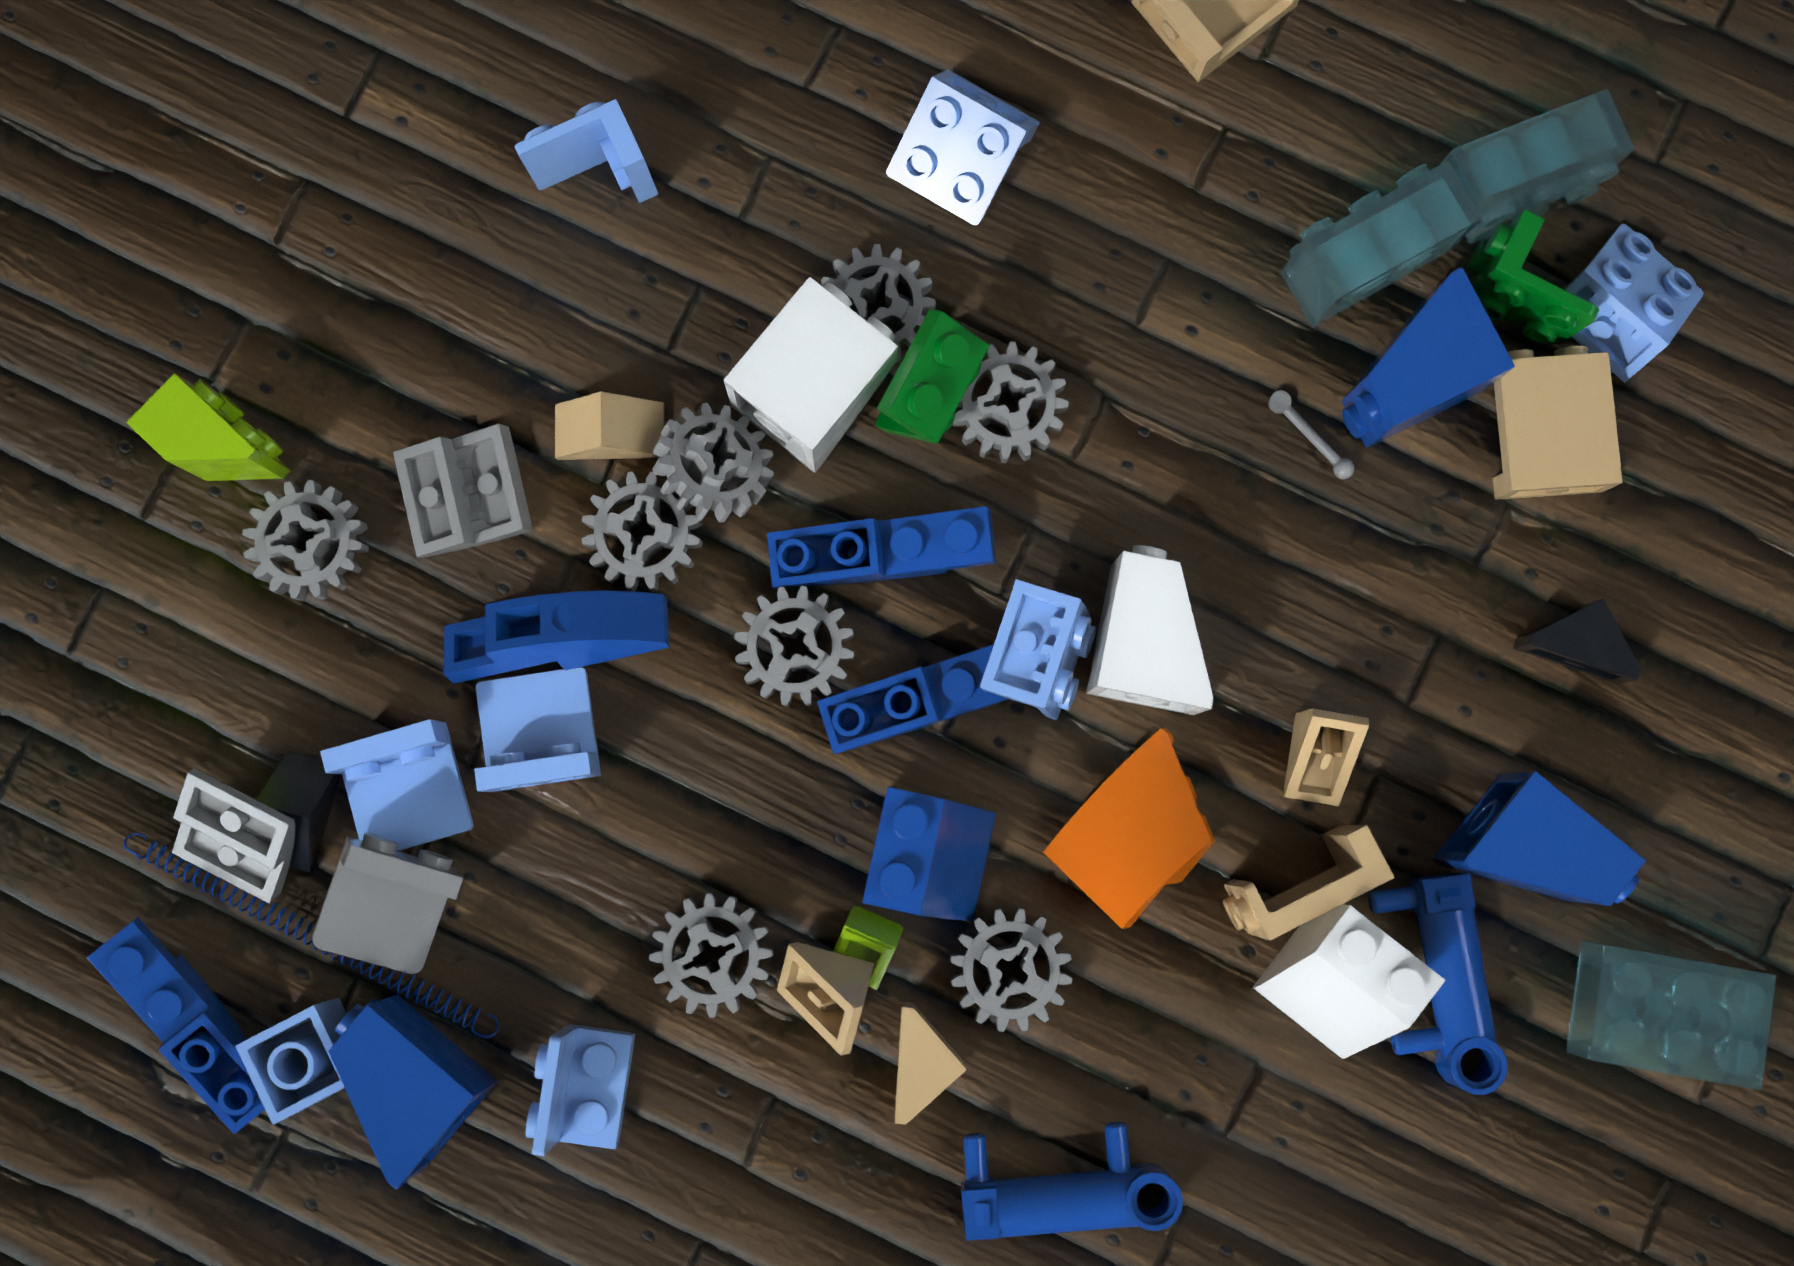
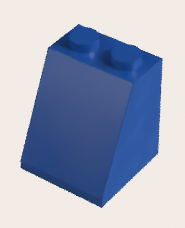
[1342,267,1515,448]
[1432,771,1646,906]
[862,787,996,922]
[328,994,498,1190]

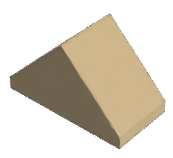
[555,391,665,460]
[1284,708,1369,806]
[777,942,874,1056]
[895,1002,967,1124]

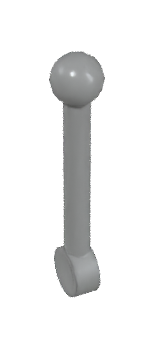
[1268,390,1355,479]

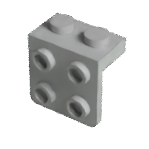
[312,833,463,974]

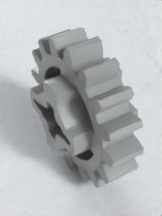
[821,244,936,363]
[952,341,1069,463]
[652,403,774,523]
[581,471,703,592]
[242,480,369,601]
[734,586,855,707]
[649,893,773,1018]
[950,908,1072,1032]

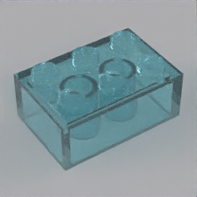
[1422,88,1635,244]
[1280,160,1483,328]
[1566,941,1776,1090]

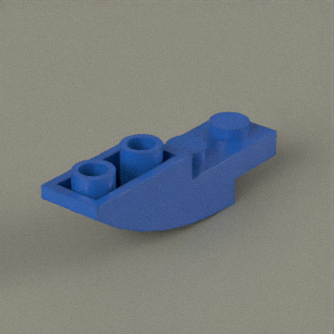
[767,506,997,589]
[443,591,669,684]
[817,645,1009,754]
[87,917,265,1134]

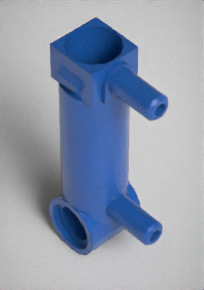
[1368,872,1507,1095]
[960,1122,1183,1241]

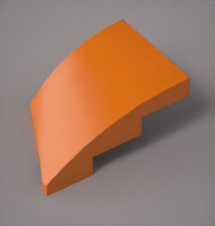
[1043,728,1215,929]

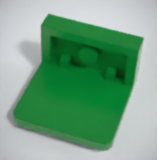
[1467,209,1599,345]
[876,309,990,444]

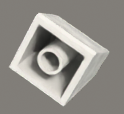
[724,277,898,473]
[1086,545,1213,715]
[1252,904,1445,1059]

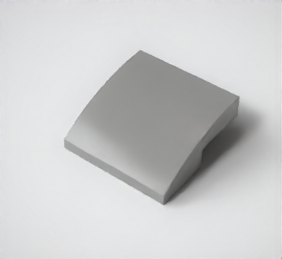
[393,424,533,558]
[172,768,295,904]

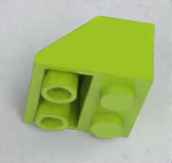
[126,373,291,481]

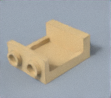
[1131,0,1299,82]
[1493,346,1623,500]
[1222,825,1394,941]

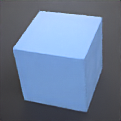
[235,997,347,1125]

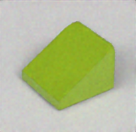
[833,906,903,990]

